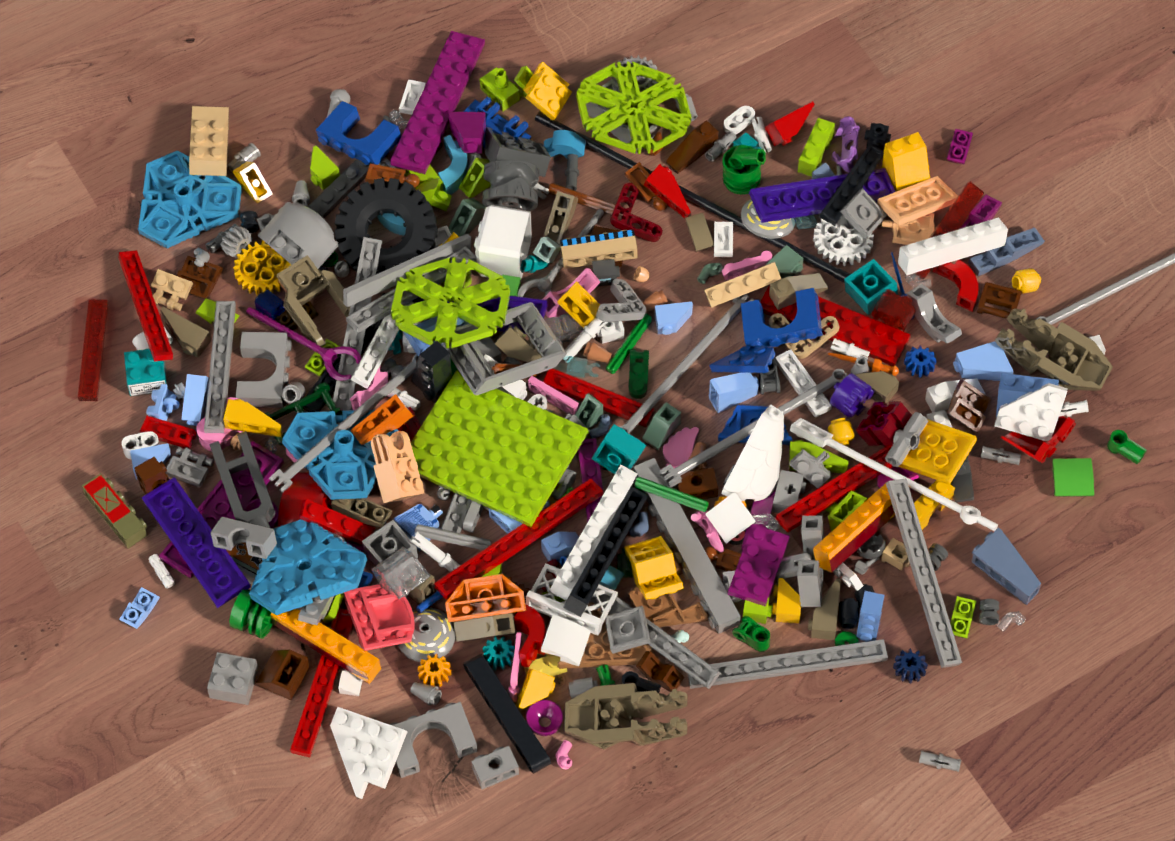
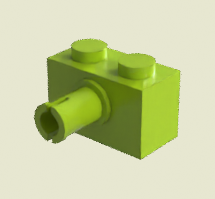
[480,67,520,112]
[825,490,867,531]

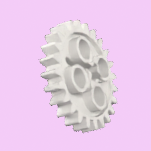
[813,216,874,266]

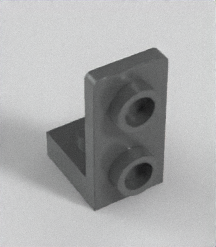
[952,456,974,503]

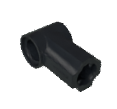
[621,671,661,693]

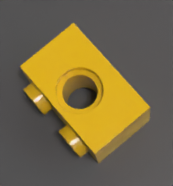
[557,281,600,328]

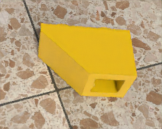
[772,578,801,624]

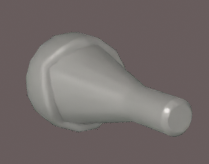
[326,89,351,118]

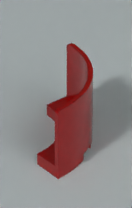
[1001,416,1076,463]
[278,472,333,532]

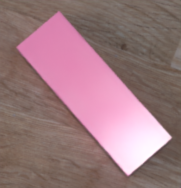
[528,376,579,415]

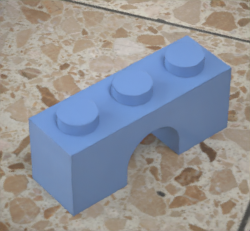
[856,591,885,642]

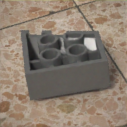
[485,127,551,177]

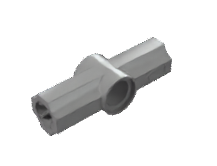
[885,412,928,467]

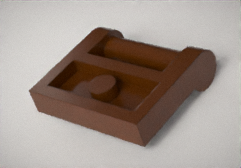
[977,282,1022,319]

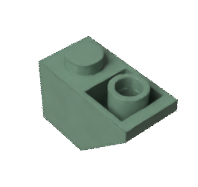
[642,402,681,450]

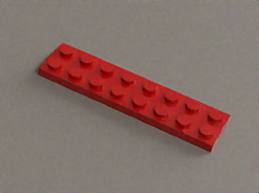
[760,285,911,367]

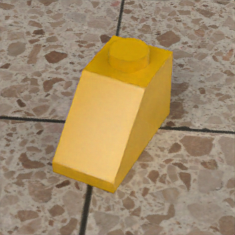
[233,161,272,204]
[516,669,555,709]

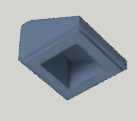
[812,163,835,179]

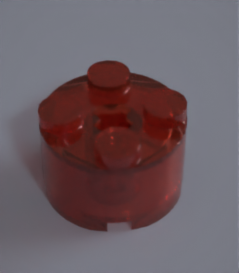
[872,289,916,332]

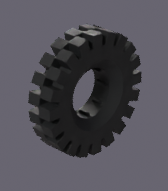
[334,178,438,274]

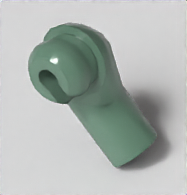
[697,263,723,284]

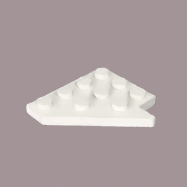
[330,707,408,799]

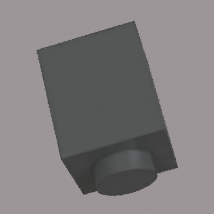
[592,259,620,287]

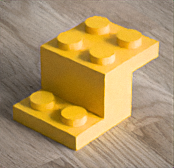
[523,62,572,121]
[624,536,684,600]

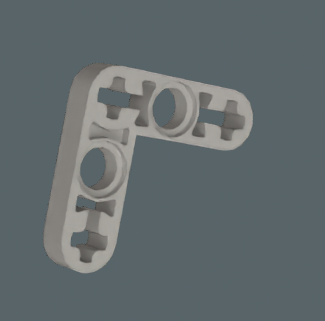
[596,279,646,322]

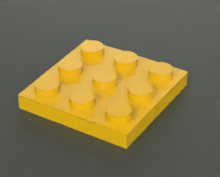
[899,419,977,485]

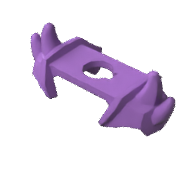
[832,116,860,173]

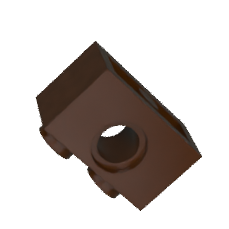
[134,456,170,495]
[676,468,718,500]

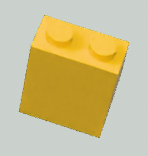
[882,132,930,192]

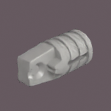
[228,143,261,171]

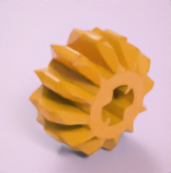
[417,653,452,687]

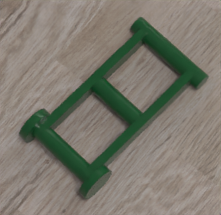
[265,383,343,446]

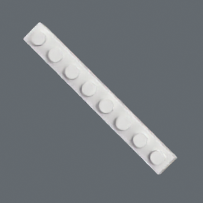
[549,465,637,601]

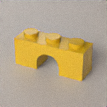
[914,480,955,530]

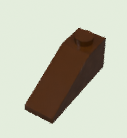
[666,120,719,174]

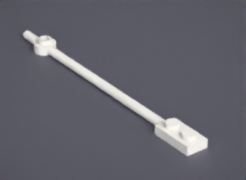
[790,418,998,531]

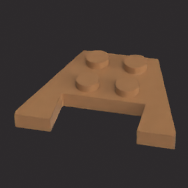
[628,556,708,627]

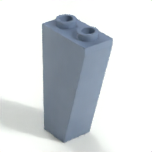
[972,527,1041,605]

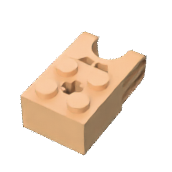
[371,431,424,503]

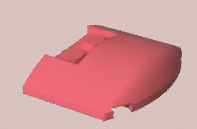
[344,582,415,651]

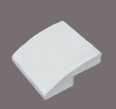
[541,615,590,666]

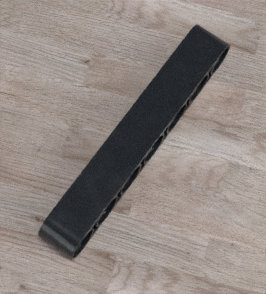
[463,654,551,774]

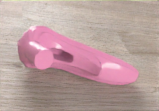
[691,510,724,552]

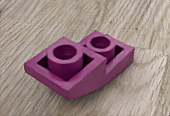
[947,129,973,164]

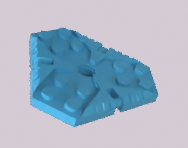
[138,150,242,248]
[282,409,398,500]
[249,520,367,615]

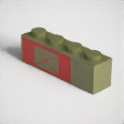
[82,473,147,549]

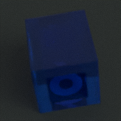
[254,289,285,321]

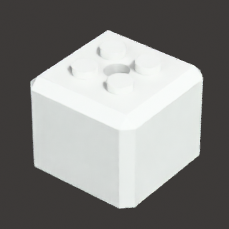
[474,205,532,281]

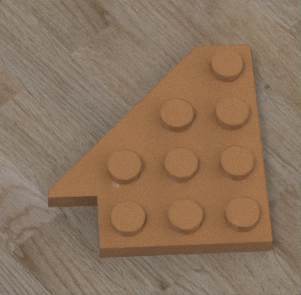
[557,602,653,669]

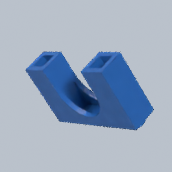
[316,101,402,165]
[741,288,823,348]

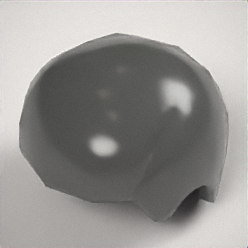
[857,534,886,559]

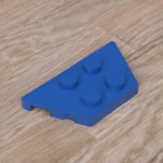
[709,346,775,373]
[718,405,792,445]

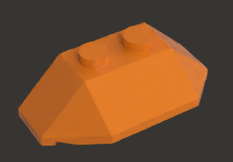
[445,574,526,622]

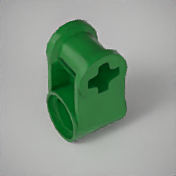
[732,616,770,652]

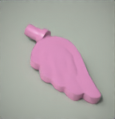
[662,427,699,476]
[508,632,521,702]

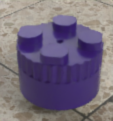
[830,373,874,418]

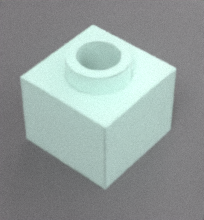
[533,237,561,263]

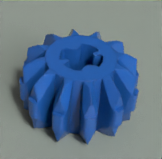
[904,345,937,378]

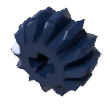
[893,648,928,684]

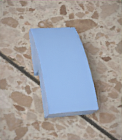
[119,587,160,629]

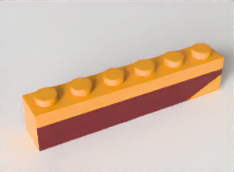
[813,482,895,573]
[270,609,381,684]

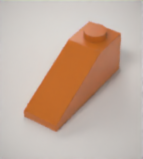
[350,394,413,445]

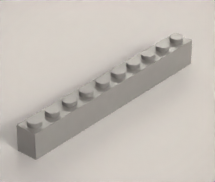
[633,458,740,634]

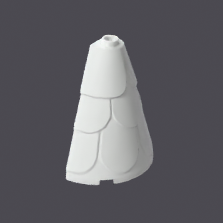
[721,405,784,502]

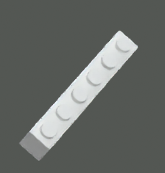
[898,217,1008,275]

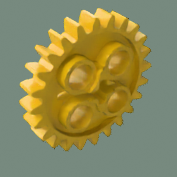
[233,240,291,296]

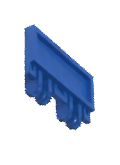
[463,97,531,148]

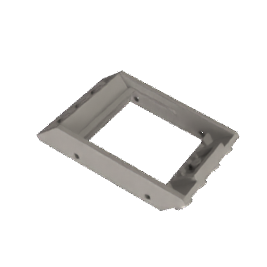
[441,302,567,395]

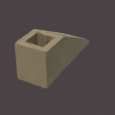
[494,325,542,362]
[331,498,392,527]
[454,613,515,642]

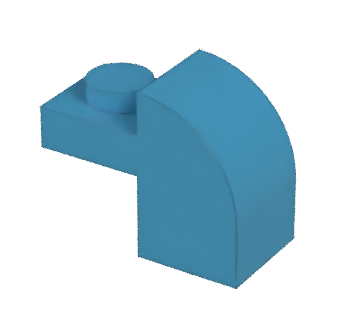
[543,130,586,158]

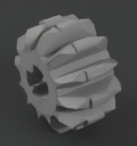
[221,225,252,258]

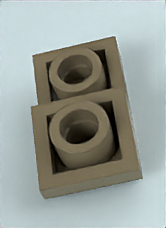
[685,213,714,252]

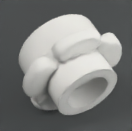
[173,382,185,400]

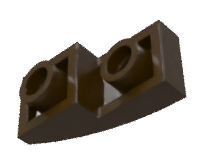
[275,301,319,330]

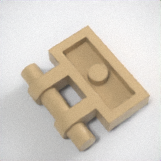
[151,269,193,311]

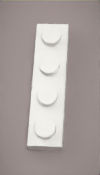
[775,349,832,418]

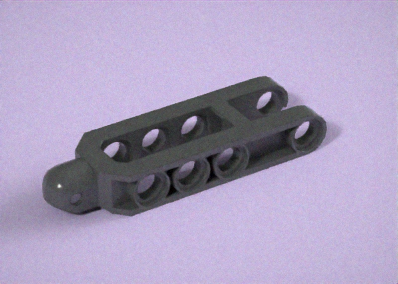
[209,431,275,528]

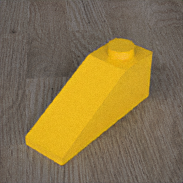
[223,399,282,437]

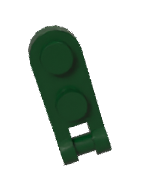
[628,349,649,399]

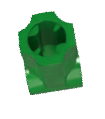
[728,145,766,170]
[1107,430,1147,464]

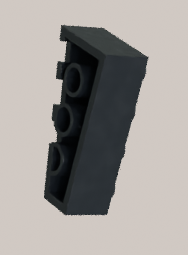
[411,341,452,403]

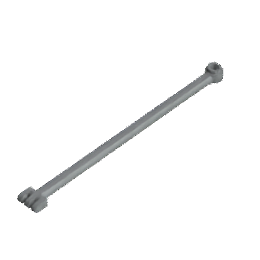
[1035,253,1175,325]
[619,294,754,434]
[269,354,418,493]
[659,369,847,487]

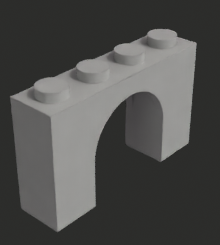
[236,332,292,408]
[797,516,825,607]
[389,702,477,778]

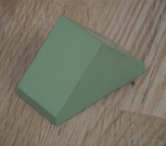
[575,393,603,430]

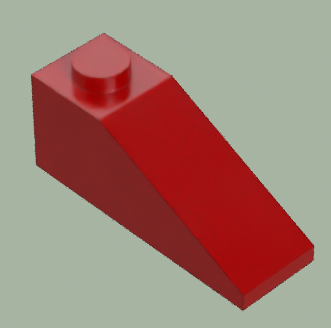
[765,101,815,146]
[644,164,691,219]

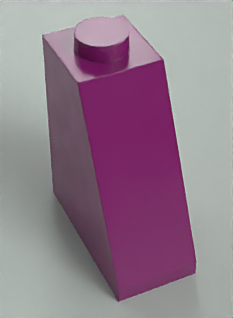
[448,112,486,153]

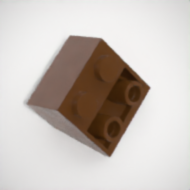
[255,649,310,700]

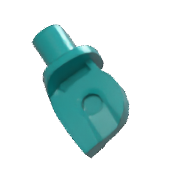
[520,255,549,273]

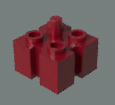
[856,401,912,446]

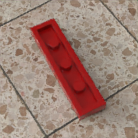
[299,499,375,545]

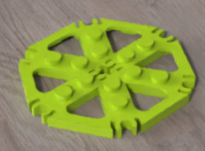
[576,61,691,154]
[391,257,510,348]

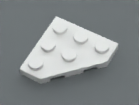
[994,383,1068,441]

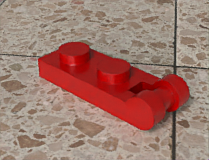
[139,416,197,449]

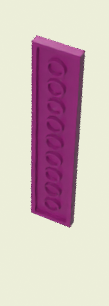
[390,31,485,174]

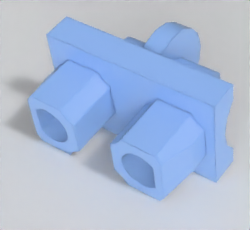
[146,384,180,421]

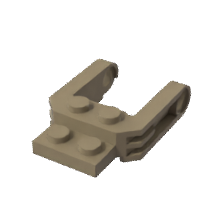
[276,255,350,347]

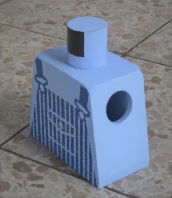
[394,504,443,552]

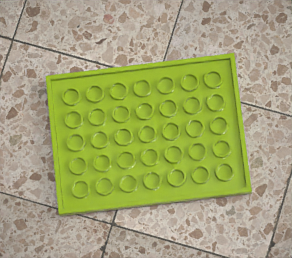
[411,371,589,527]

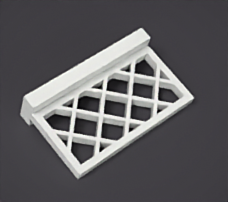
[526,563,618,636]

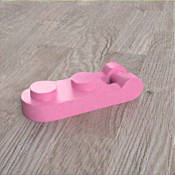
[722,251,772,280]

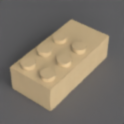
[189,106,229,176]

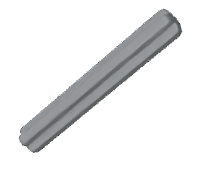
[415,524,491,550]

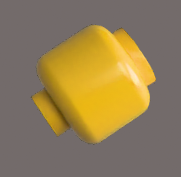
[1012,268,1041,294]
[828,418,855,446]

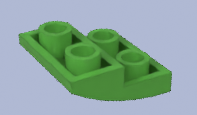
[1052,458,1094,497]

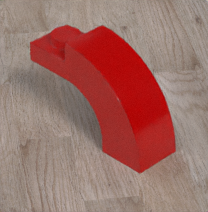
[933,260,978,312]
[514,604,546,668]

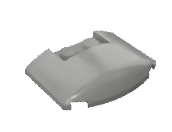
[258,202,338,269]

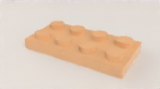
[877,176,959,226]

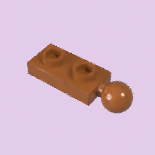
[624,162,667,211]
[365,163,420,188]
[704,546,741,571]

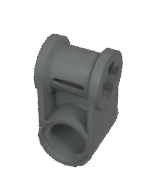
[759,358,780,395]

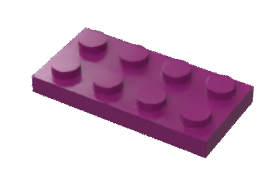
[728,524,790,606]

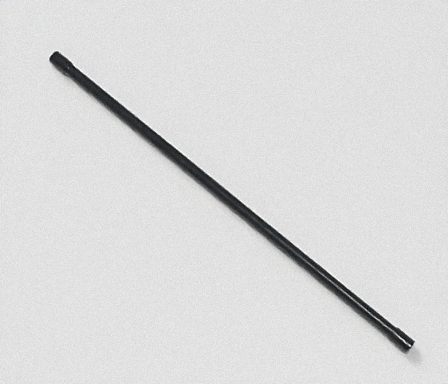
[535,111,851,283]

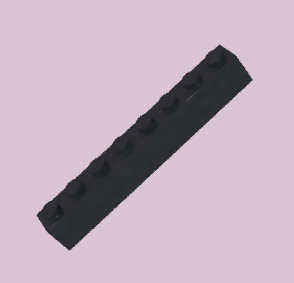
[563,486,648,617]

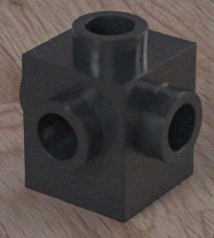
[864,123,892,151]

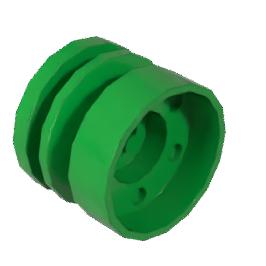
[722,145,761,195]
[229,589,273,639]

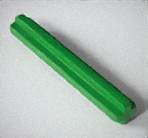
[606,313,652,374]
[635,477,709,512]

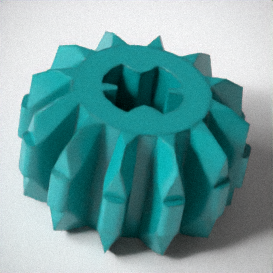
[483,636,515,670]

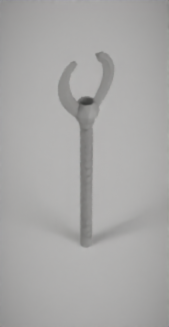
[518,209,604,297]

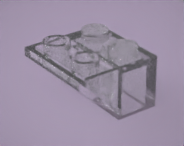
[371,547,430,599]

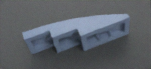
[968,228,1045,276]

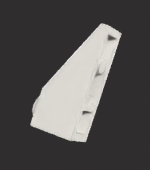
[925,378,985,413]

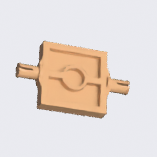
[882,213,945,245]

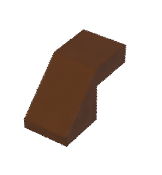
[636,651,685,692]

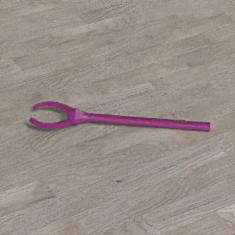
[246,307,361,381]

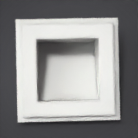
[339,670,362,696]

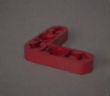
[610,183,663,242]

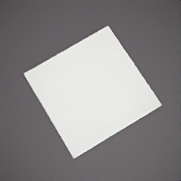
[705,492,756,543]

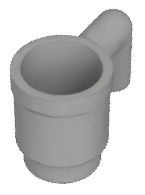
[550,468,576,499]

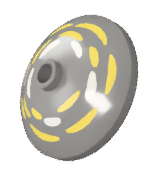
[741,199,796,239]
[398,607,456,662]

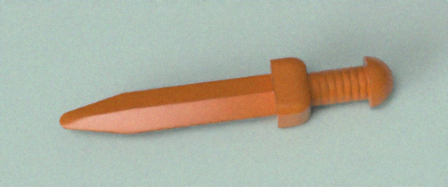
[828,352,899,376]

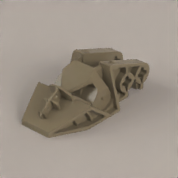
[995,308,1113,391]
[565,683,687,750]

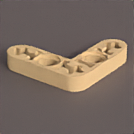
[769,313,839,359]

